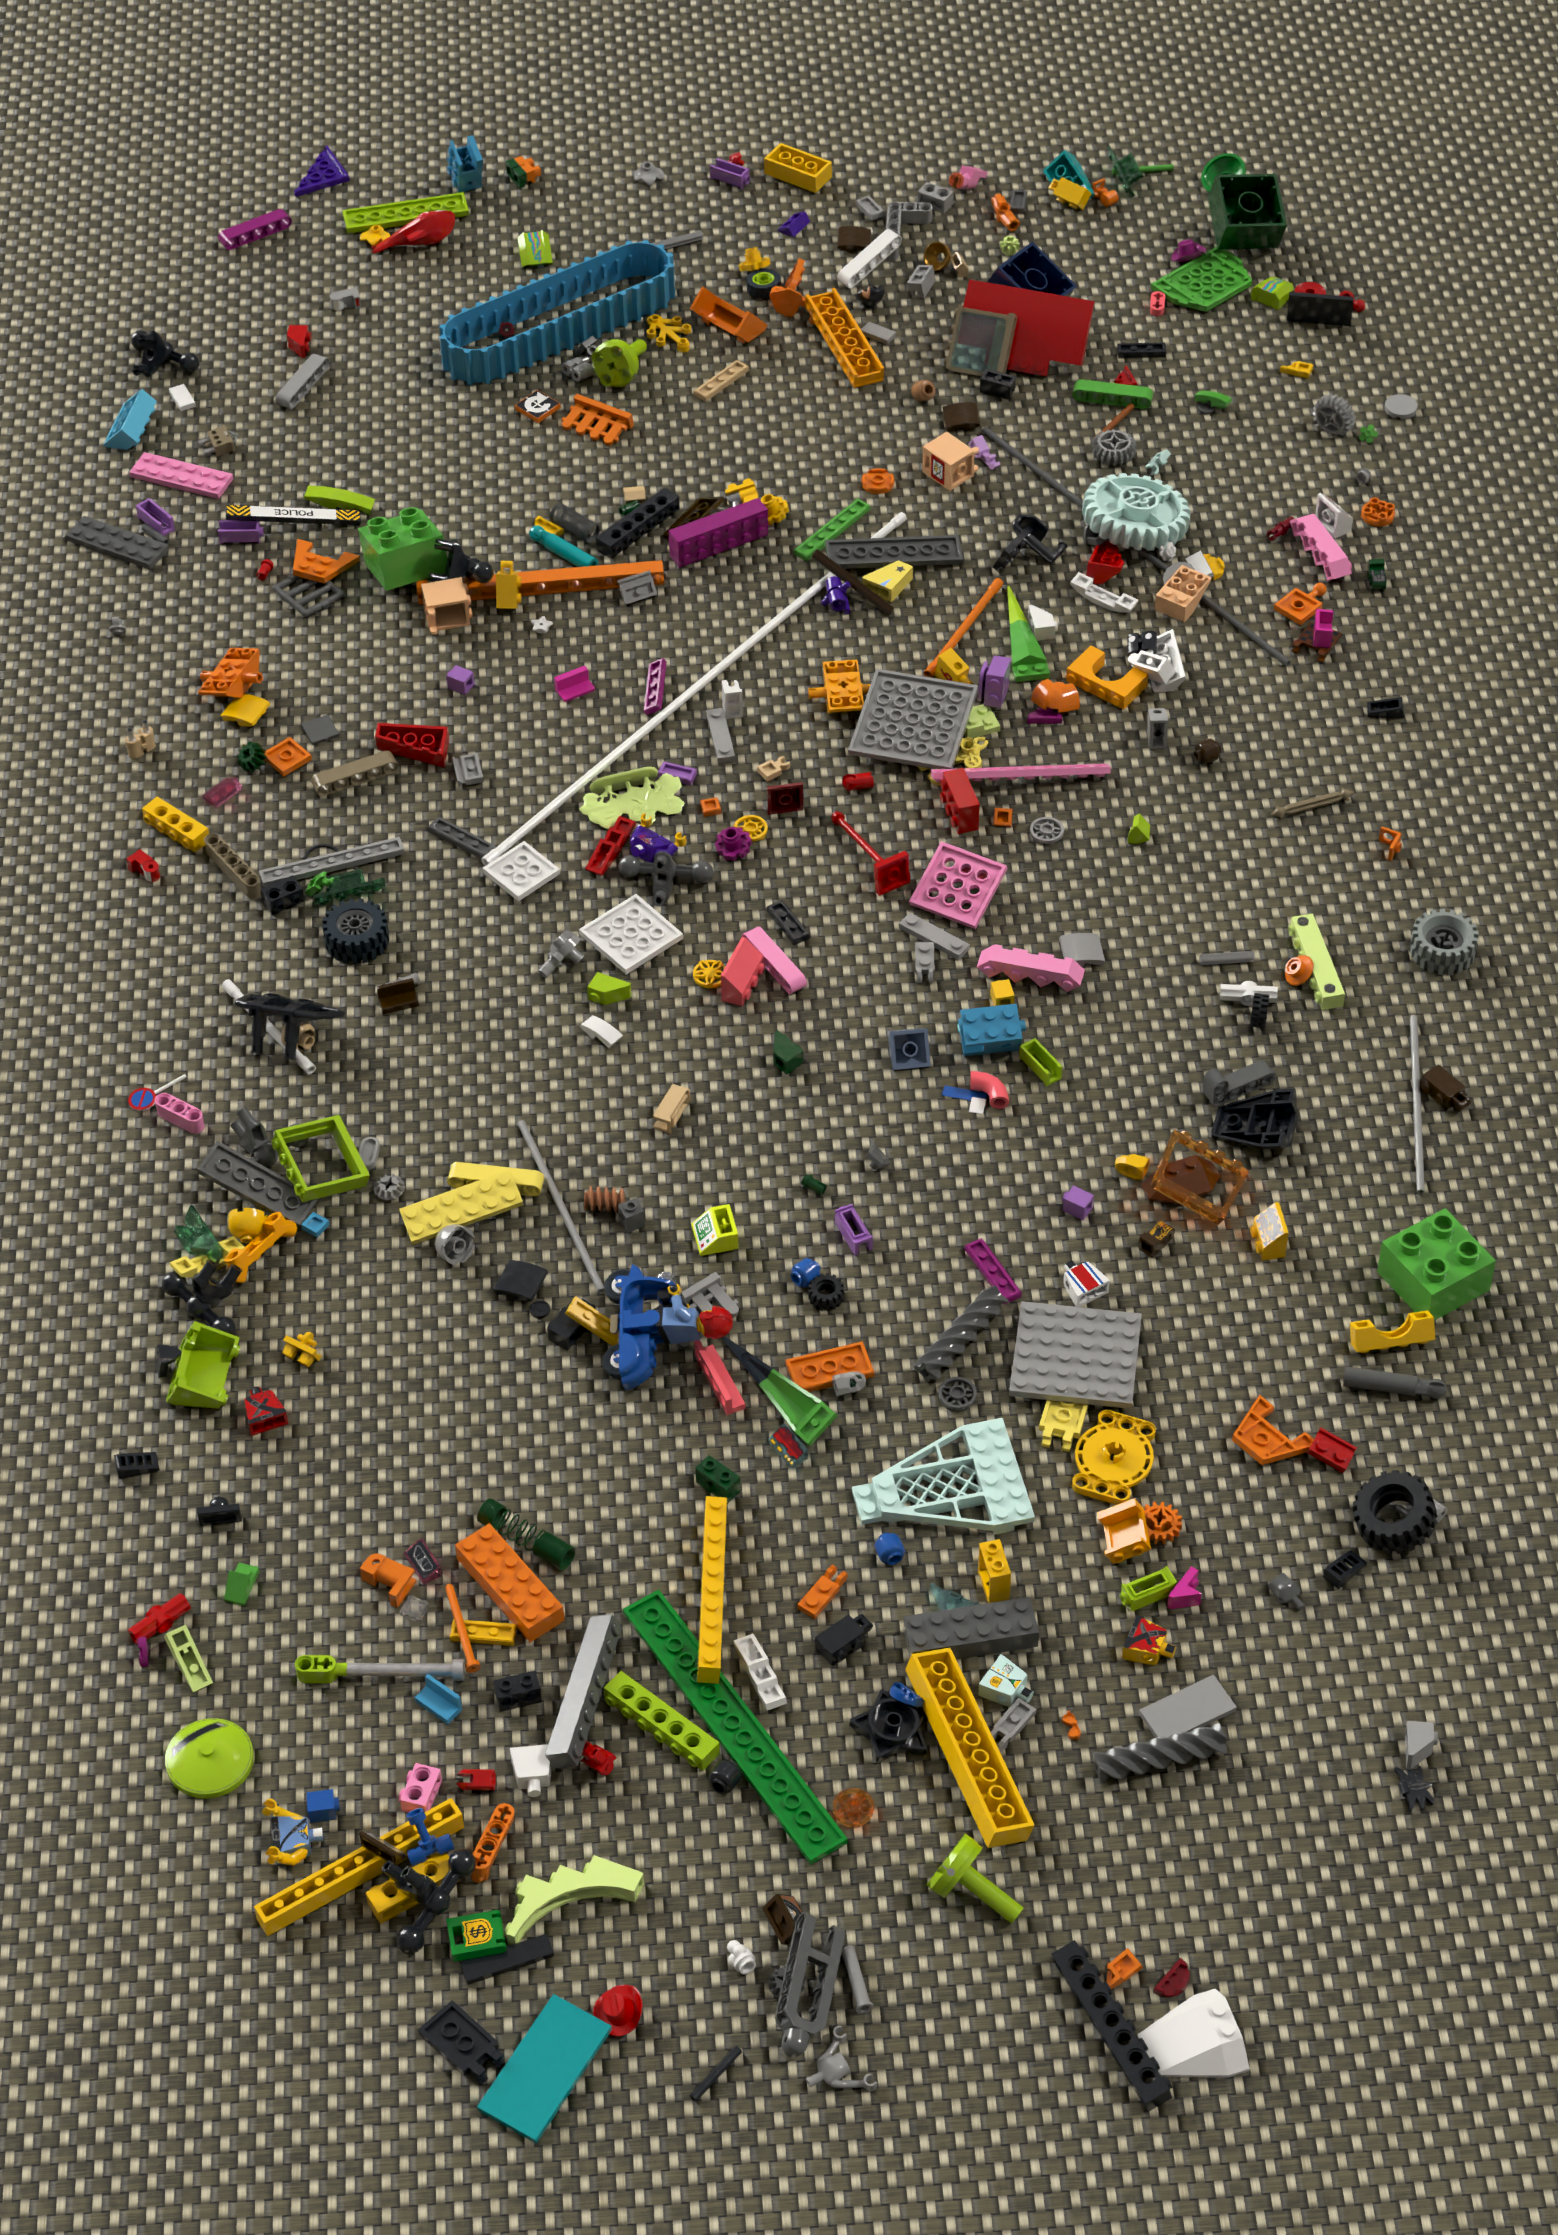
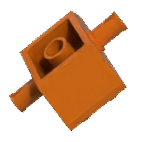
[198,648,263,698]

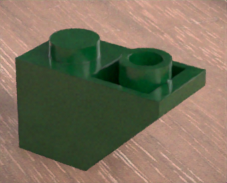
[773,1030,803,1075]

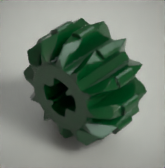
[236,741,267,772]

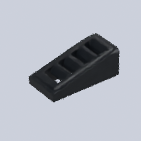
[1367,697,1405,718]
[114,1452,160,1479]
[1323,1550,1367,1589]

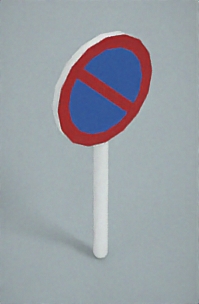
[128,1074,186,1111]

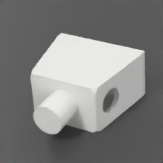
[510,1744,552,1797]

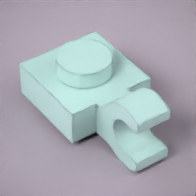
[1145,449,1171,476]

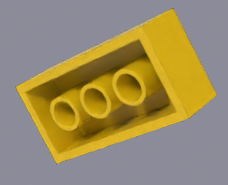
[764,143,832,193]

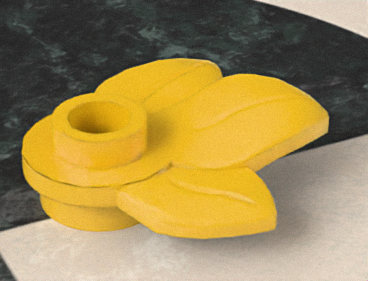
[360,225,390,246]

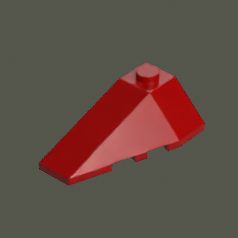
[1086,541,1124,585]

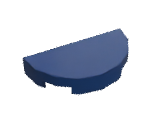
[889,1682,924,1707]

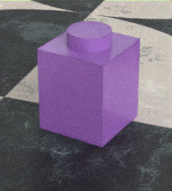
[446,665,475,695]
[1062,1185,1094,1220]

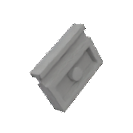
[617,570,657,604]
[452,753,484,786]

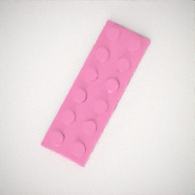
[129,452,233,499]

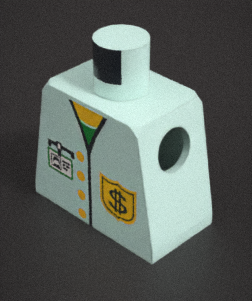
[978,1655,1034,1707]

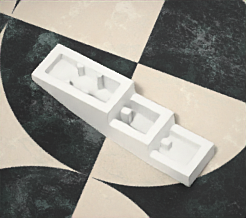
[733,1634,787,1711]

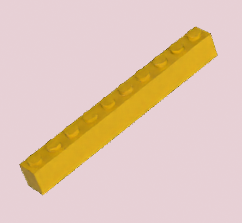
[697,1496,727,1684]
[254,1798,464,1937]

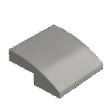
[1059,933,1105,968]

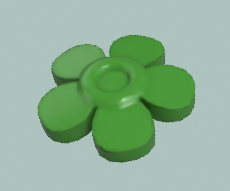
[1359,425,1378,444]

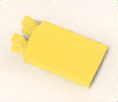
[1039,1400,1089,1452]

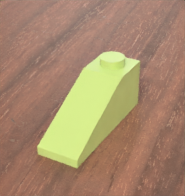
[164,1625,213,1692]

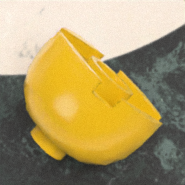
[228,1208,268,1243]

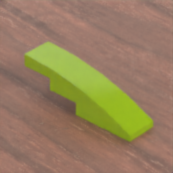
[303,485,375,514]

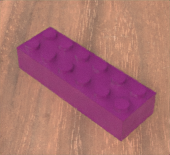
[669,498,768,568]

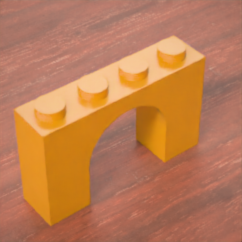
[1066,646,1148,710]

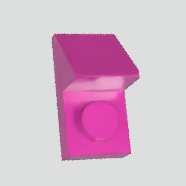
[1167,1566,1202,1609]

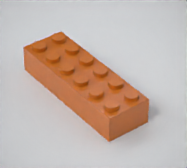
[455,1523,565,1643]

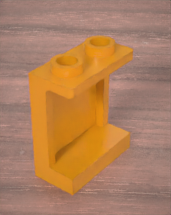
[1097,1498,1151,1564]

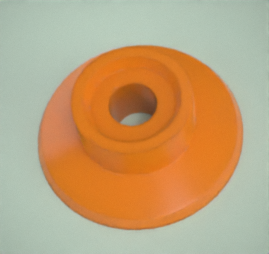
[1285,955,1314,986]

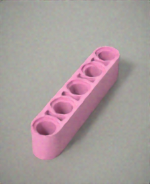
[742,926,807,994]

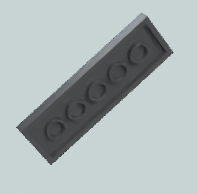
[65,516,169,570]
[197,1141,319,1229]

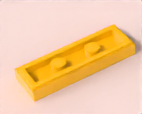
[565,1296,618,1346]
[450,1619,517,1646]

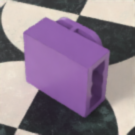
[978,656,1011,708]

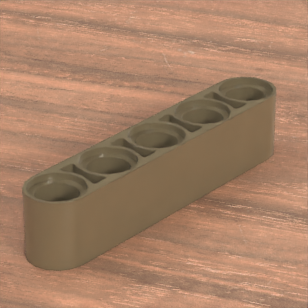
[311,751,399,796]
[204,833,261,898]

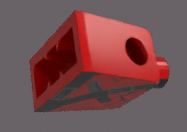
[244,1387,289,1436]

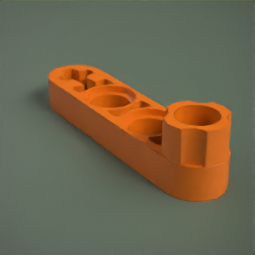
[470,1803,515,1883]

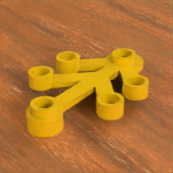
[647,314,691,353]

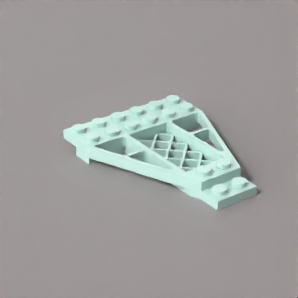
[852,1418,1035,1535]

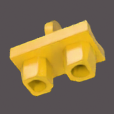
[282,1332,322,1368]

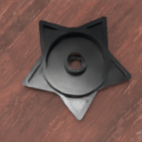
[849,1689,927,1762]

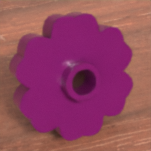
[715,827,752,861]

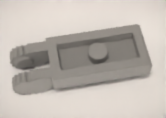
[915,942,934,983]
[991,1698,1036,1753]

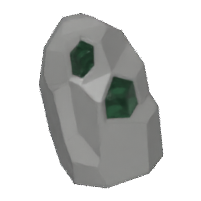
[832,1372,866,1397]

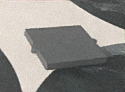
[301,715,340,745]

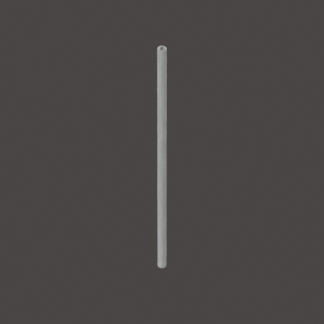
[1410,1015,1425,1194]
[518,1120,605,1294]

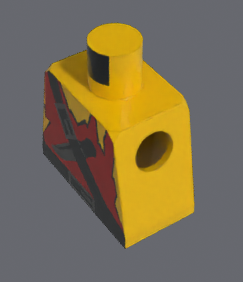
[1122,1615,1176,1665]

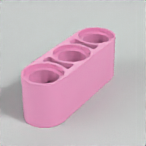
[155,1093,205,1134]

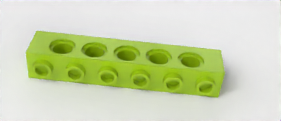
[604,1671,720,1771]

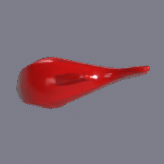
[371,210,455,254]

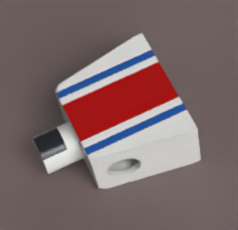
[1064,1260,1110,1307]

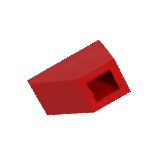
[287,325,312,358]

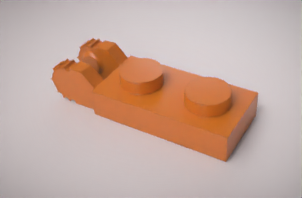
[798,1564,848,1619]

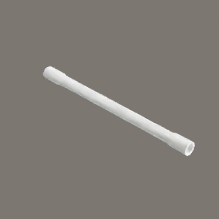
[222,979,316,1075]

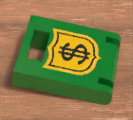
[446,1910,507,1962]

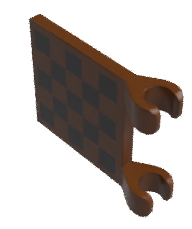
[1292,622,1342,662]

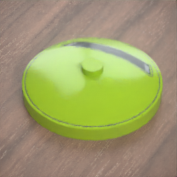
[165,1718,254,1799]

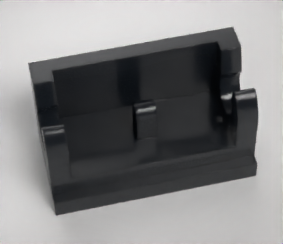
[980,369,1016,400]

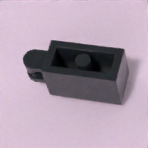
[547,1299,596,1351]
[815,1614,873,1666]

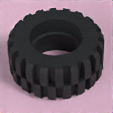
[1352,1470,1437,1554]

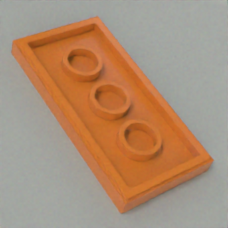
[785,1341,875,1392]

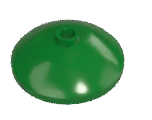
[1201,153,1246,192]

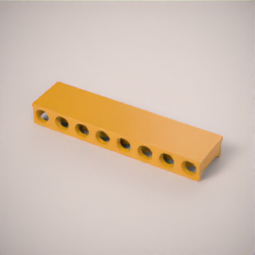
[805,288,884,388]

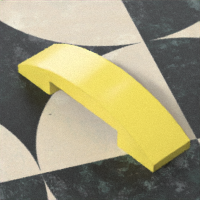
[169,1236,245,1278]

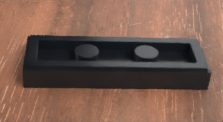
[1117,342,1167,358]
[766,900,810,945]

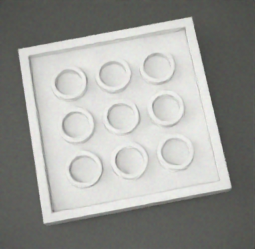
[579,894,683,975]

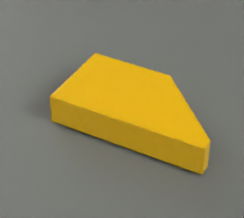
[1280,361,1313,379]

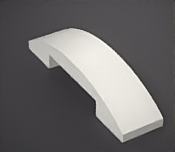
[1070,572,1138,613]

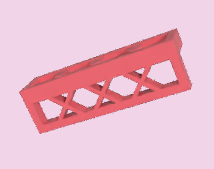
[694,1340,746,1415]

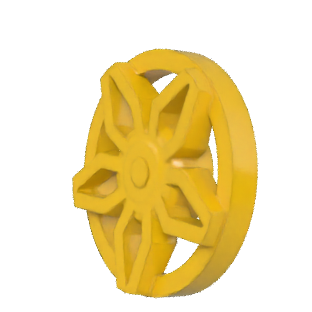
[734,815,768,842]
[693,960,725,988]

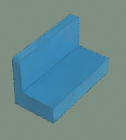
[415,1674,462,1725]

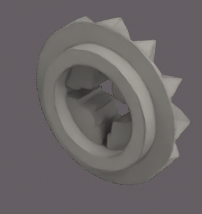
[374,1174,405,1200]

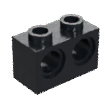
[260,875,304,915]
[493,1671,542,1712]

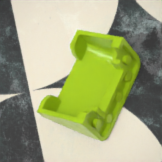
[166,1321,240,1409]

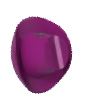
[1171,239,1206,262]

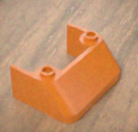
[690,286,768,344]

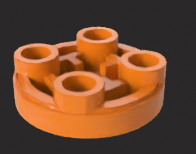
[1361,497,1395,527]

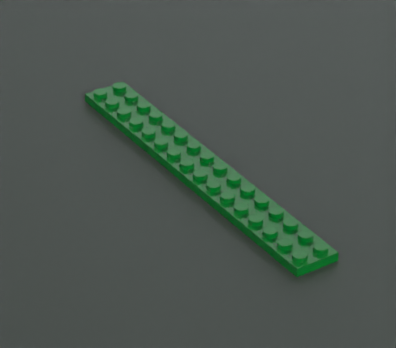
[623,1589,848,1865]

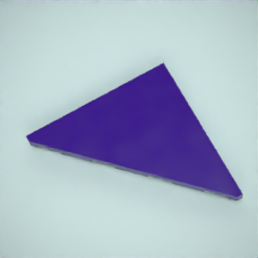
[294,145,350,197]

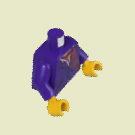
[630,813,687,863]

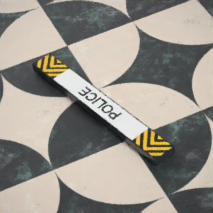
[225,505,361,526]

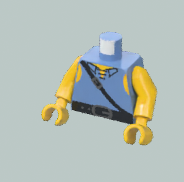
[262,1798,324,1866]

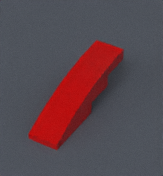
[585,816,636,876]

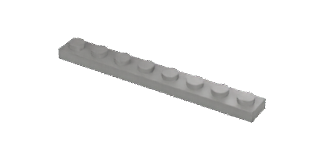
[259,837,405,887]

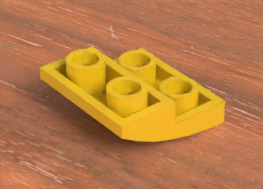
[220,694,270,727]

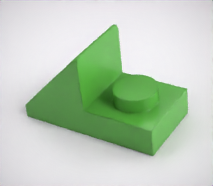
[224,1563,260,1606]

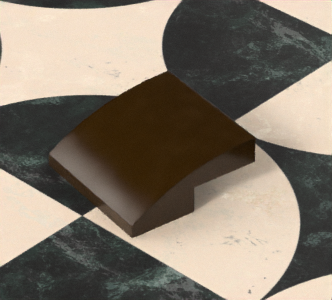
[837,226,871,253]
[942,402,980,432]

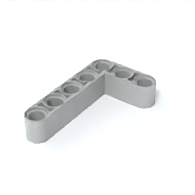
[886,202,933,261]

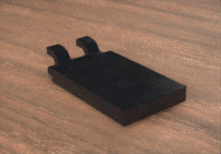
[418,2000,505,2085]

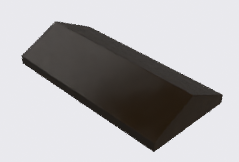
[662,496,725,540]

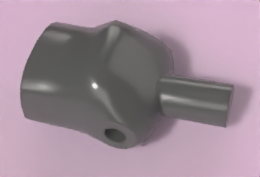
[1268,1573,1305,1611]

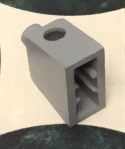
[1147,708,1168,749]

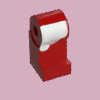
[126,849,160,882]

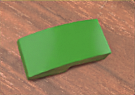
[1194,391,1232,409]

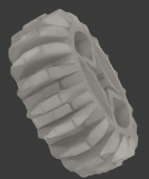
[1312,393,1356,436]
[1092,429,1137,466]

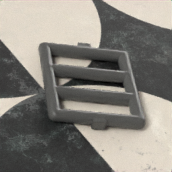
[272,573,345,617]

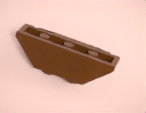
[1141,1155,1220,1204]

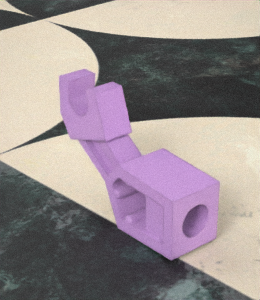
[969,435,1001,470]

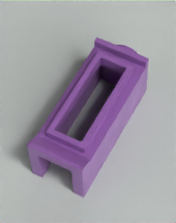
[710,158,750,190]
[136,498,175,536]
[218,520,264,544]
[835,1204,873,1256]

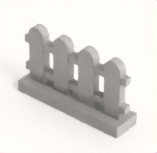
[653,1272,739,1347]

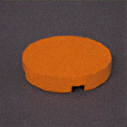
[861,468,895,494]

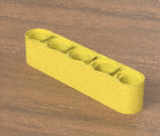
[447,1162,544,1196]

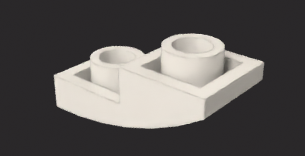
[580,1015,623,1048]

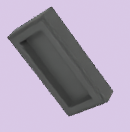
[1010,190,1028,214]

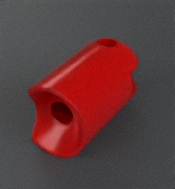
[842,772,874,791]
[456,1769,496,1790]

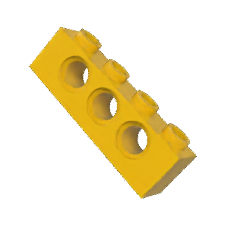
[142,797,209,853]
[365,1853,460,1924]

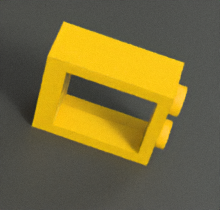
[978,1539,1011,1603]

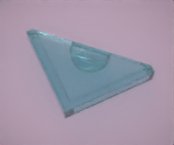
[930,1583,980,1611]

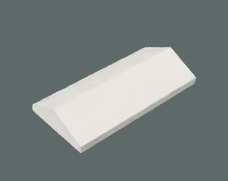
[1151,629,1186,693]

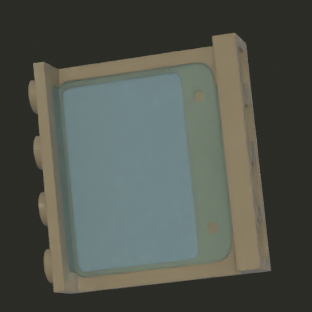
[944,304,1017,377]

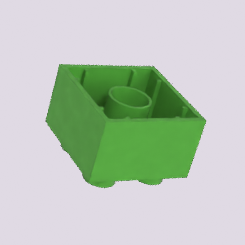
[358,507,448,591]
[1377,1208,1496,1321]

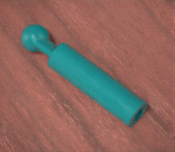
[529,525,598,567]

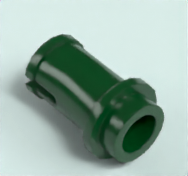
[618,500,640,517]
[801,1174,827,1196]

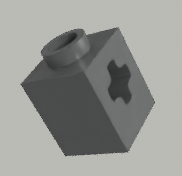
[618,1198,645,1233]

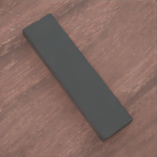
[427,817,495,859]

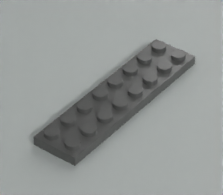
[824,535,963,569]

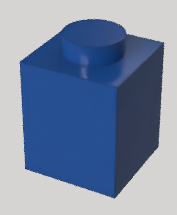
[306,1789,340,1823]

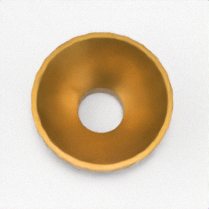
[924,242,951,271]

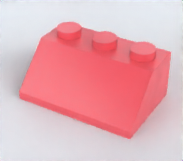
[721,937,765,1006]

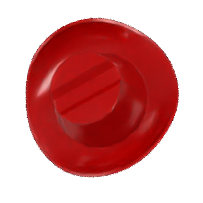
[593,1985,643,2036]

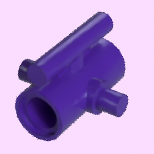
[821,576,851,615]

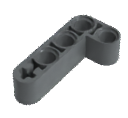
[1202,1060,1276,1106]

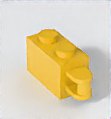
[1048,177,1092,210]
[496,561,522,609]

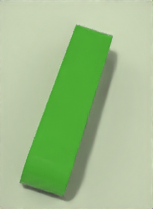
[1072,379,1153,409]

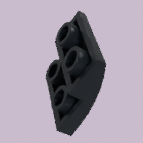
[493,1260,548,1301]

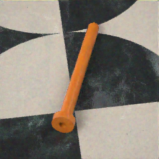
[445,1584,481,1673]

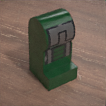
[1367,559,1387,590]

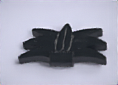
[1394,1766,1434,1812]

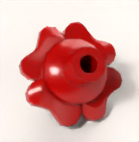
[728,151,744,166]

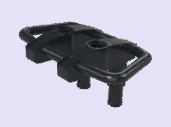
[234,993,345,1060]

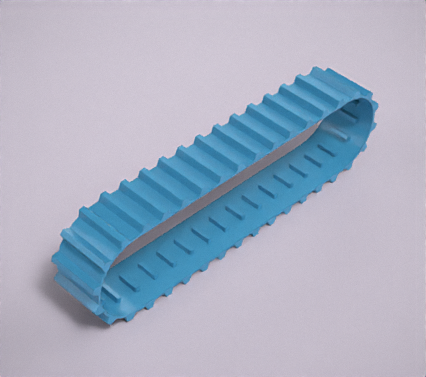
[439,240,675,385]

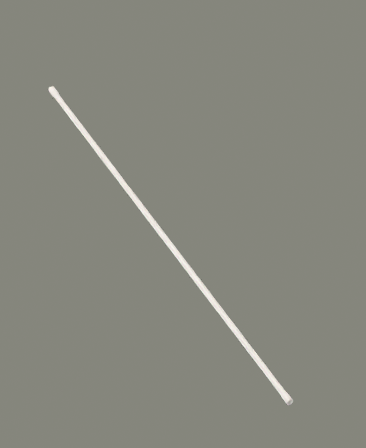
[481,512,907,866]

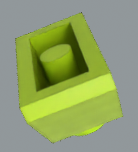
[587,972,632,1005]

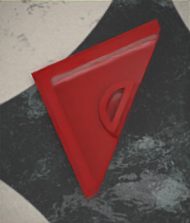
[1114,366,1138,386]

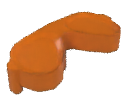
[1062,1711,1081,1740]

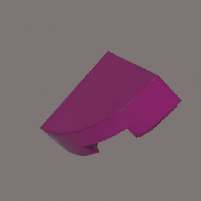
[138,1637,149,1667]

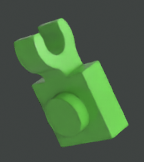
[304,871,334,897]

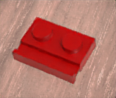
[1307,1427,1357,1473]

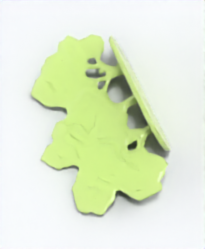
[579,766,685,829]

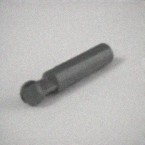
[1343,1366,1446,1399]

